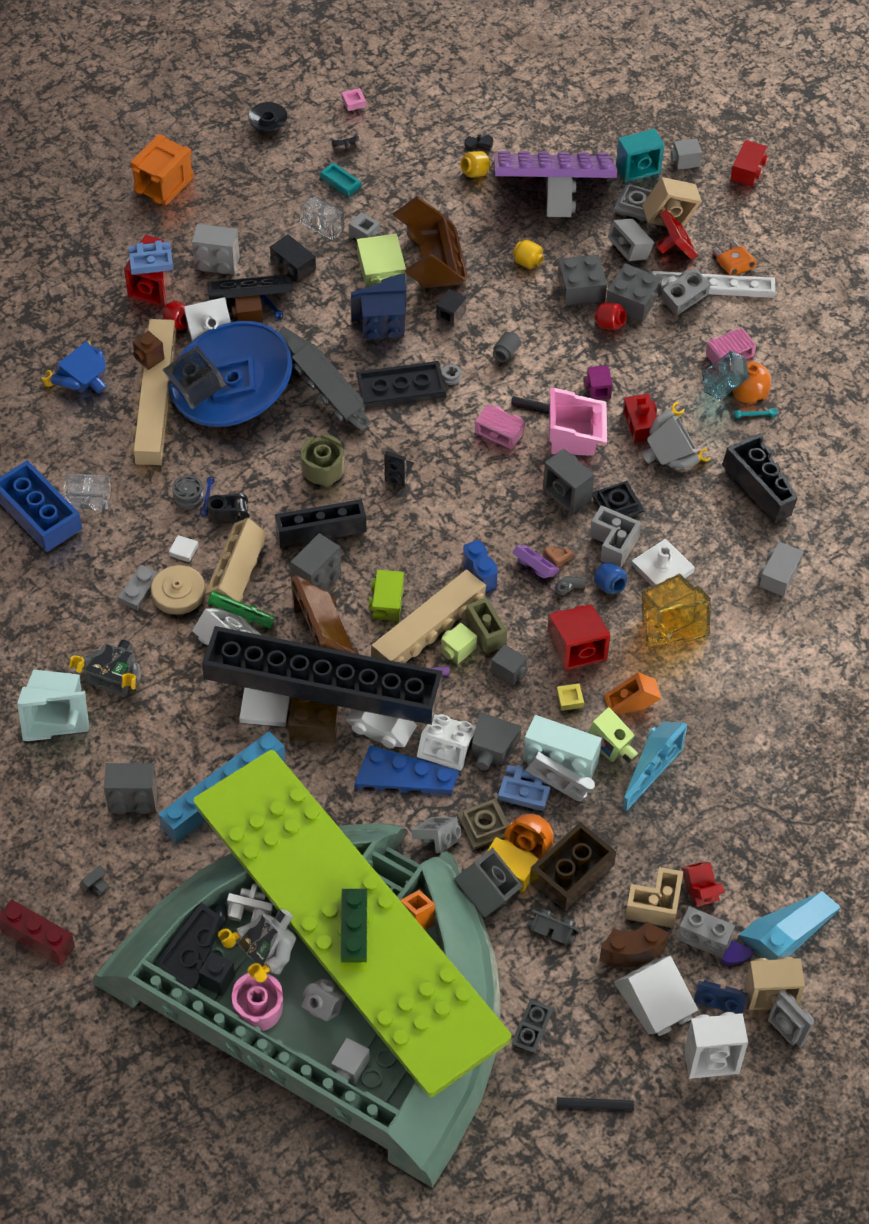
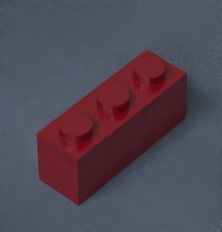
[0,899,75,966]

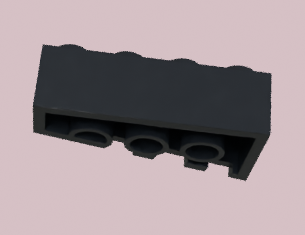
[722,433,798,523]

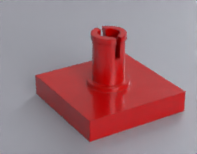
[656,209,699,260]

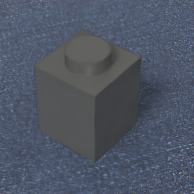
[491,644,528,685]

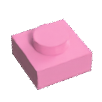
[342,88,366,111]

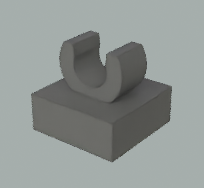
[79,865,108,896]

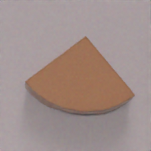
[543,546,574,567]

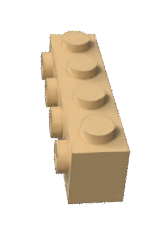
[205,518,267,602]

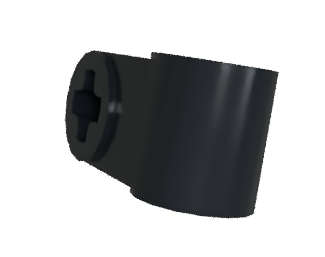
[207,493,250,524]

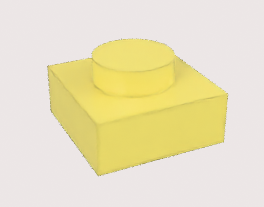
[556,683,584,711]

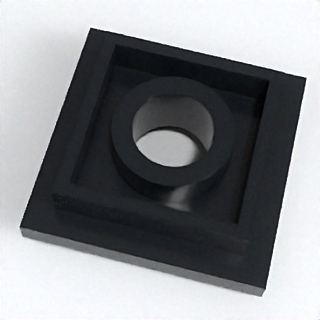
[592,481,644,517]

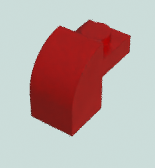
[681,861,725,907]

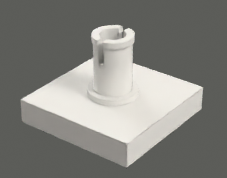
[183,297,231,341]
[631,539,695,595]

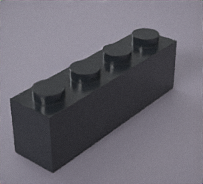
[275,499,367,548]

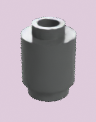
[493,332,521,363]

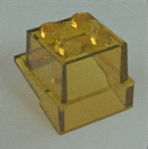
[642,573,711,648]

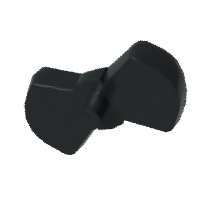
[331,134,361,150]
[464,134,494,151]

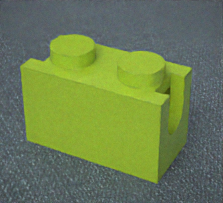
[368,569,404,621]

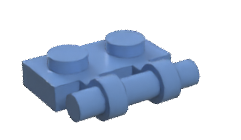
[128,240,173,275]
[498,765,550,811]

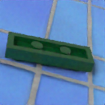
[341,889,367,963]

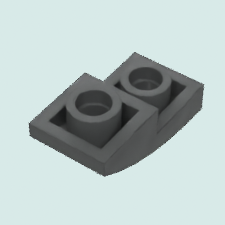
[512,999,554,1054]

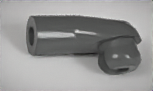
[555,576,586,595]

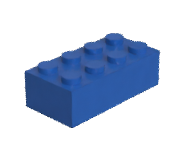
[0,460,82,553]

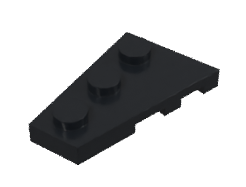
[154,902,223,990]

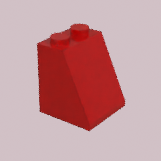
[124,234,167,308]
[547,604,611,671]

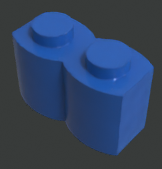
[463,540,498,593]

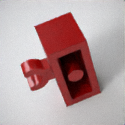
[623,393,657,443]

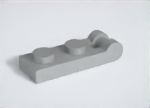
[525,751,595,801]

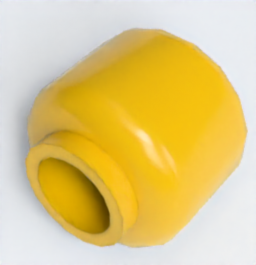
[460,151,491,178]
[513,239,544,270]

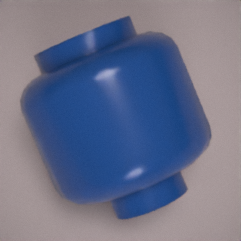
[594,562,627,595]

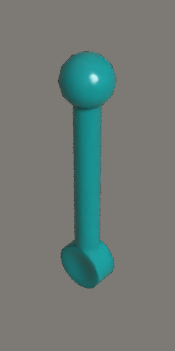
[734,408,778,418]

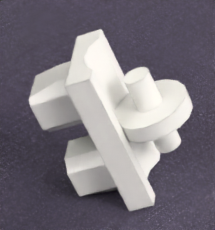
[227,883,273,922]

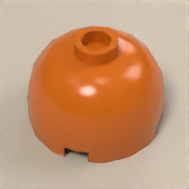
[729,361,771,404]
[505,814,554,860]

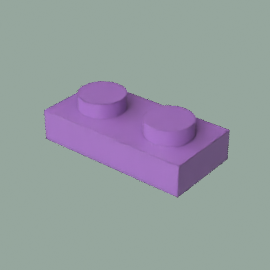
[512,545,560,578]

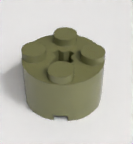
[301,434,345,487]

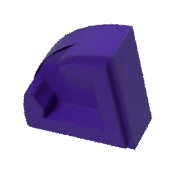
[721,940,754,966]

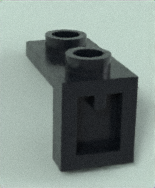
[384,451,414,487]

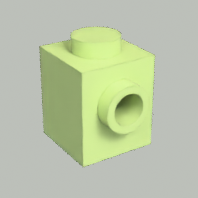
[441,623,477,665]

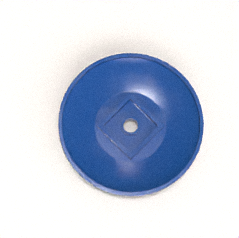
[169,321,292,427]

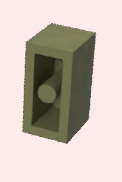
[466,597,507,654]

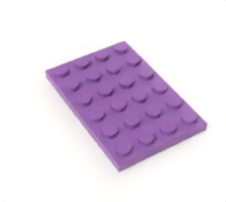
[494,151,617,178]

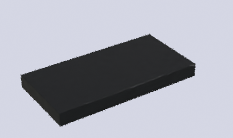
[207,274,292,300]
[356,361,447,408]

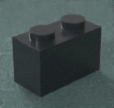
[270,234,316,282]

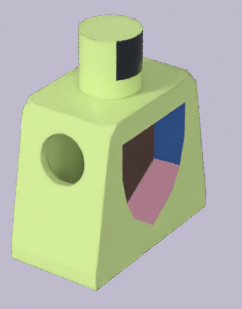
[588,707,639,764]

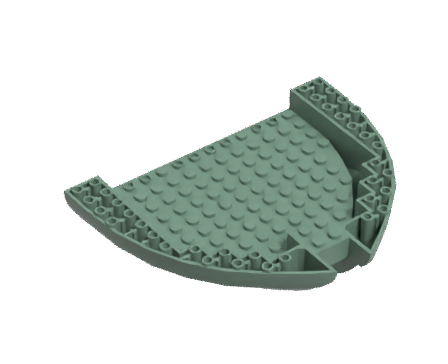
[93,823,501,1188]

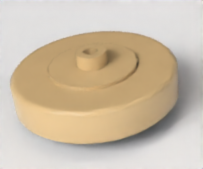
[151,565,205,615]

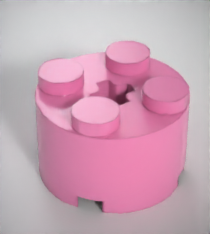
[231,973,283,1031]

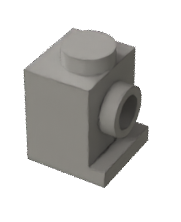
[349,212,381,239]

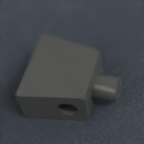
[472,712,522,770]

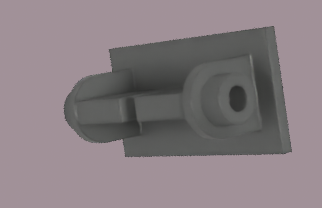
[527,908,580,945]

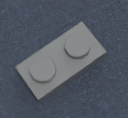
[118,565,159,611]

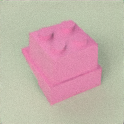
[549,388,607,455]

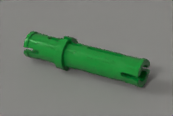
[207,590,275,629]

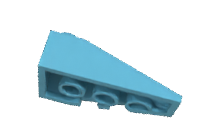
[622,722,687,811]
[738,891,841,960]

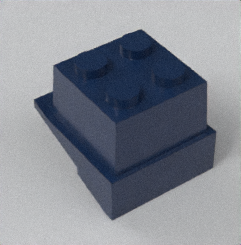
[351,273,407,339]

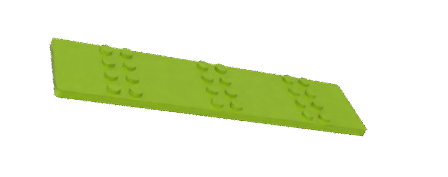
[194,750,511,1098]

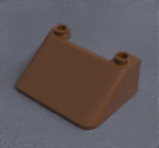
[291,575,359,654]

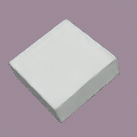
[169,535,199,563]

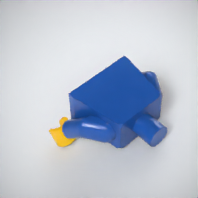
[41,341,107,394]

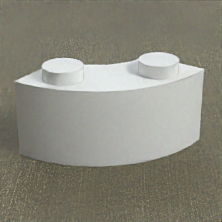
[346,709,417,748]

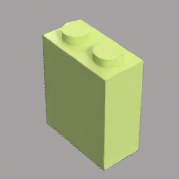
[357,233,406,287]

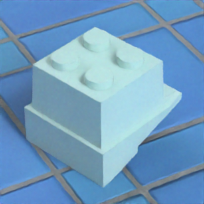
[17,670,90,741]

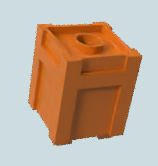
[130,133,194,206]

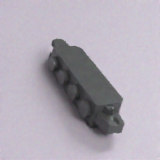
[287,338,371,432]

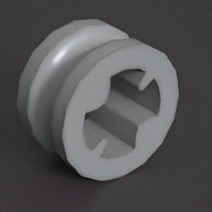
[442,364,461,385]

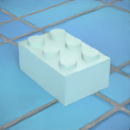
[523,715,602,779]

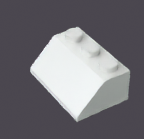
[192,608,261,645]

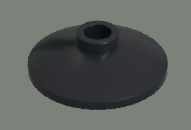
[248,102,288,131]

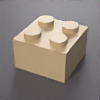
[642,177,702,226]
[745,957,805,1010]

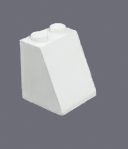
[614,956,698,1036]

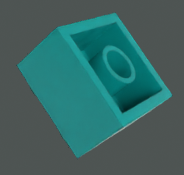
[616,128,665,182]

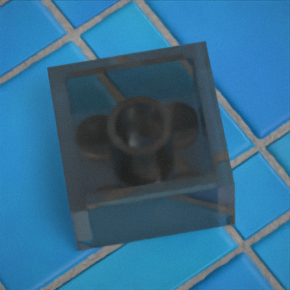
[162,346,226,409]

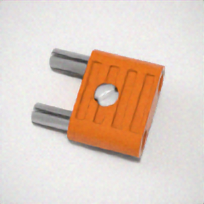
[712,241,757,276]

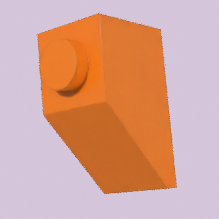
[604,672,662,715]

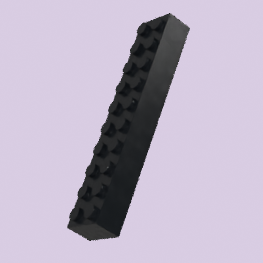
[202,626,443,725]

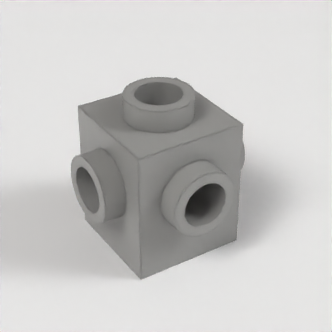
[301,979,346,1022]

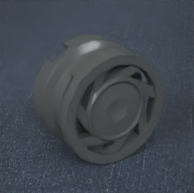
[172,475,204,510]

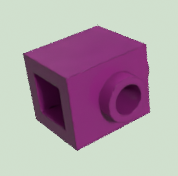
[583,365,613,400]

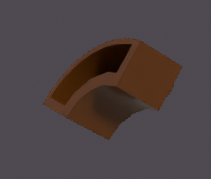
[599,922,669,968]

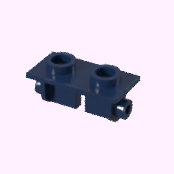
[694,979,748,1014]

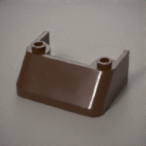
[393,196,468,288]

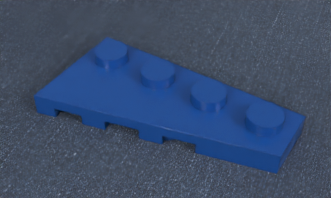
[354,745,459,795]

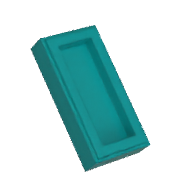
[320,162,362,197]

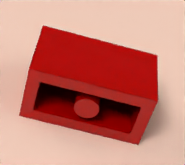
[730,140,769,186]

